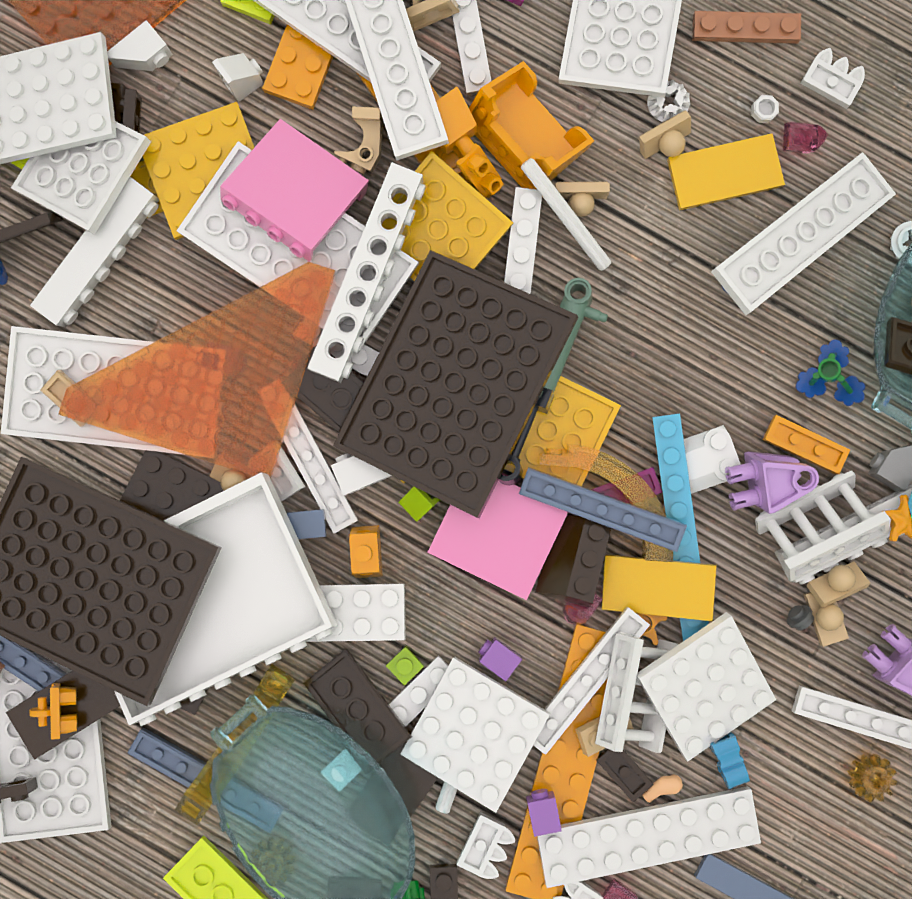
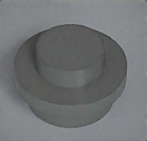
[787,605,814,631]

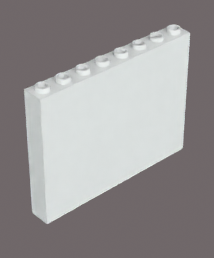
[114,472,338,726]

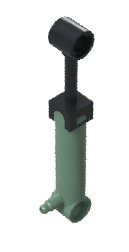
[499,278,608,486]

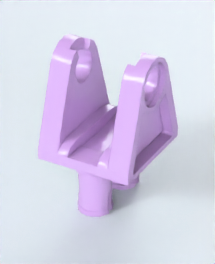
[725,452,819,514]
[862,624,912,696]

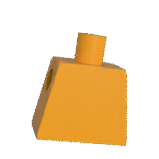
[436,86,477,157]
[349,525,383,578]

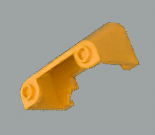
[469,61,594,190]

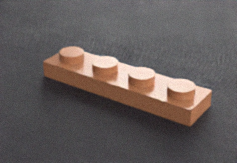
[692,11,801,44]

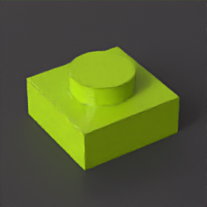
[386,646,424,685]

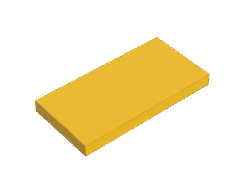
[667,133,785,211]
[602,554,717,621]

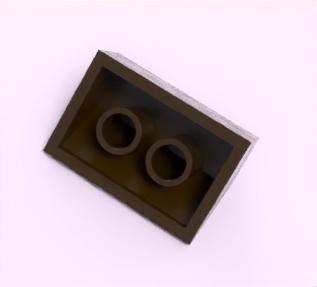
[535,515,611,608]

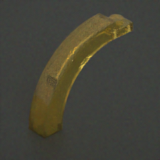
[539,444,673,562]
[175,664,295,825]

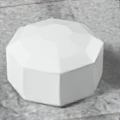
[751,95,779,123]

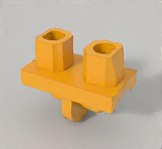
[456,143,504,196]
[29,683,77,739]

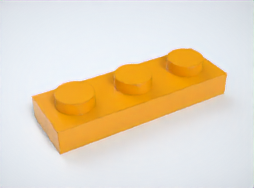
[763,415,850,474]

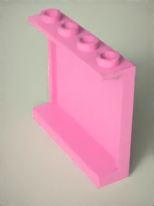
[220,119,369,262]
[427,473,568,600]

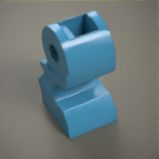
[710,732,750,789]

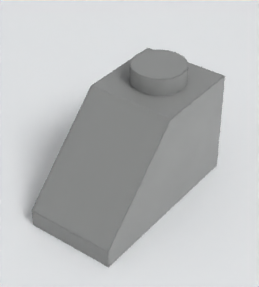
[868,444,912,491]

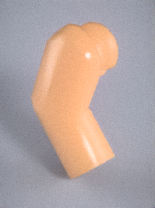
[642,774,683,803]

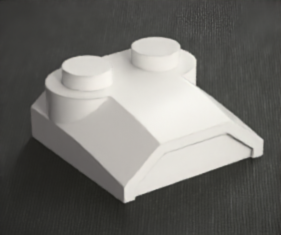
[684,425,740,494]

